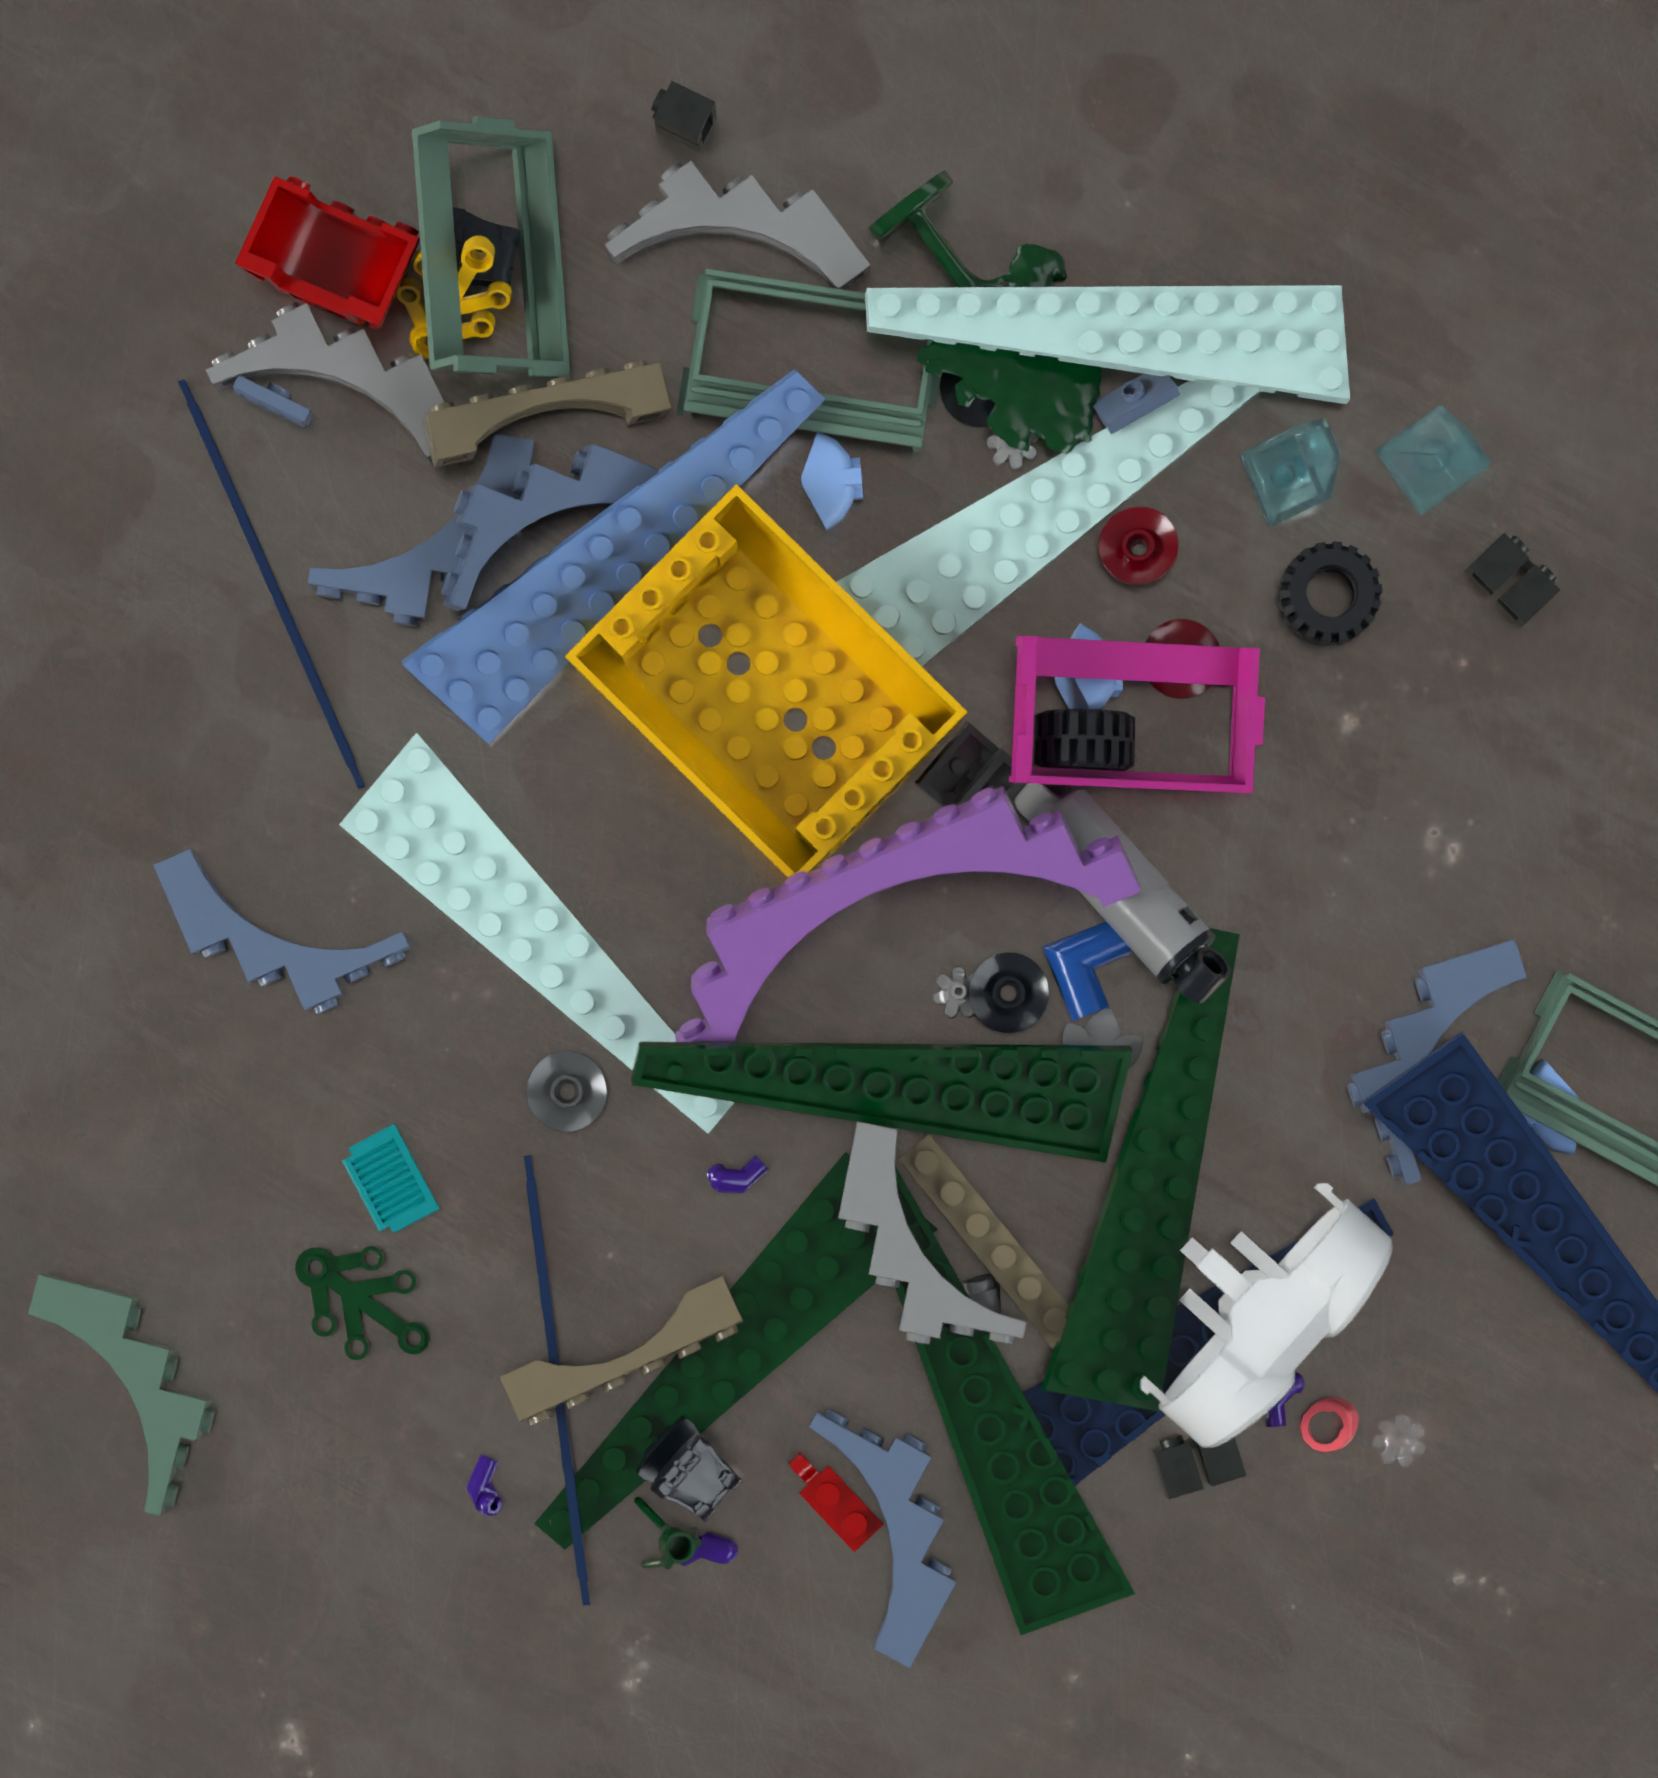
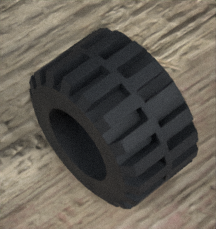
[1278,541,1383,646]
[1034,709,1135,771]

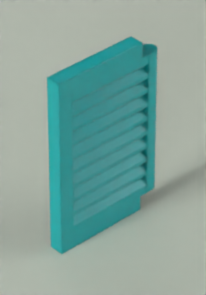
[342,1123,440,1233]

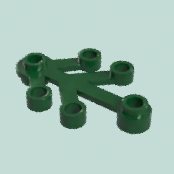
[295,1246,431,1360]

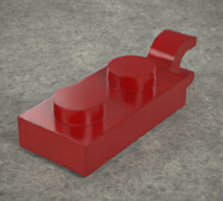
[788,1452,884,1552]

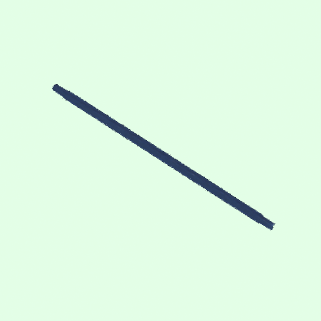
[178,379,365,789]
[524,1154,590,1606]

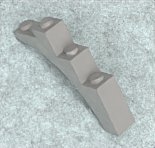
[604,161,871,290]
[206,302,444,463]
[838,1122,1026,1344]

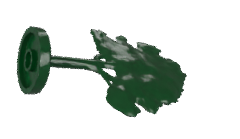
[868,170,1102,454]

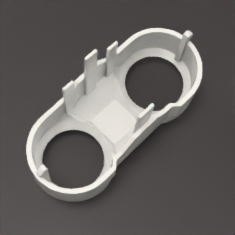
[1140,1183,1392,1448]

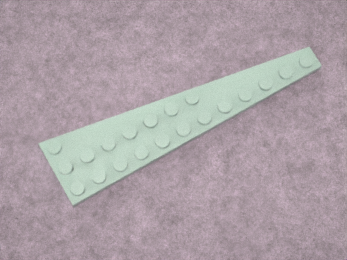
[865,285,1350,404]
[836,379,1260,667]
[339,733,734,1134]

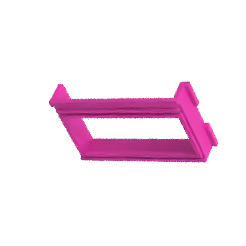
[1009,636,1265,793]

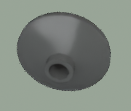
[526,1051,607,1132]

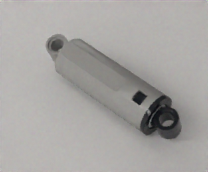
[1015,783,1231,1003]

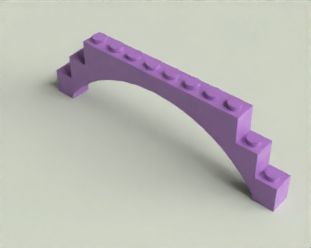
[676,786,1141,1042]

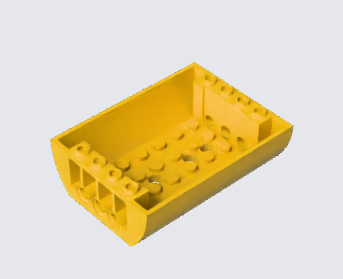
[564,484,967,877]

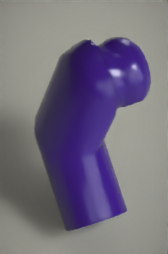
[707,1155,769,1193]
[1265,1372,1305,1427]
[467,1454,502,1516]
[681,1532,738,1566]

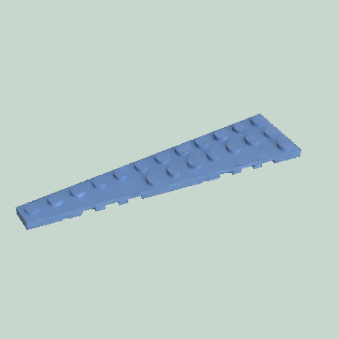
[401,369,825,744]

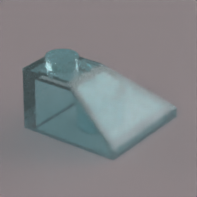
[1375,405,1492,516]
[1240,418,1340,527]

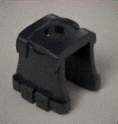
[453,207,520,288]
[636,1416,742,1522]

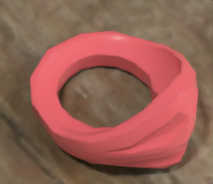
[1300,1397,1359,1453]

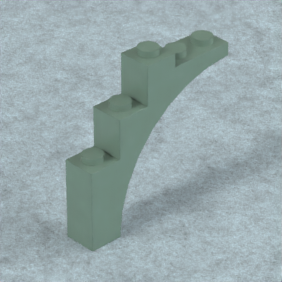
[28,1274,215,1516]

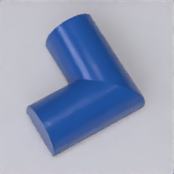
[1042,921,1132,1021]

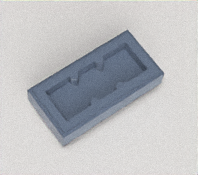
[1093,374,1180,434]
[233,375,315,429]

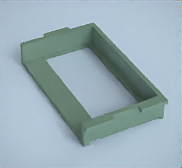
[412,116,571,378]
[676,268,941,453]
[1498,971,1658,1186]

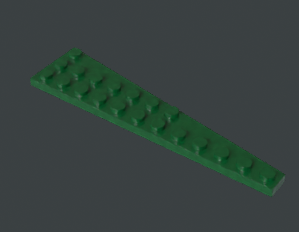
[1040,928,1240,1411]
[631,1042,1133,1163]
[534,1152,938,1550]
[873,1166,1135,1635]

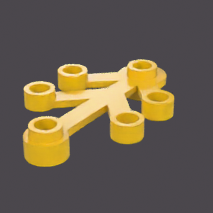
[397,235,512,359]

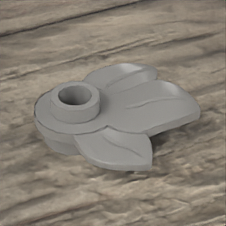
[1062,1008,1143,1068]

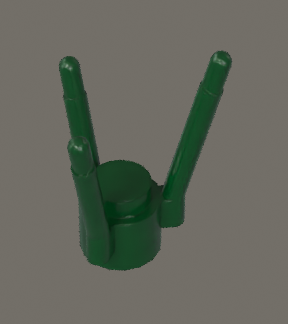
[634,1497,702,1569]

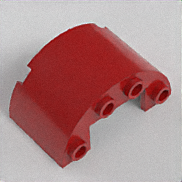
[235,175,420,329]

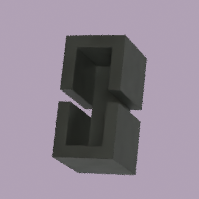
[651,81,717,153]
[1465,533,1560,627]
[1152,1434,1246,1499]

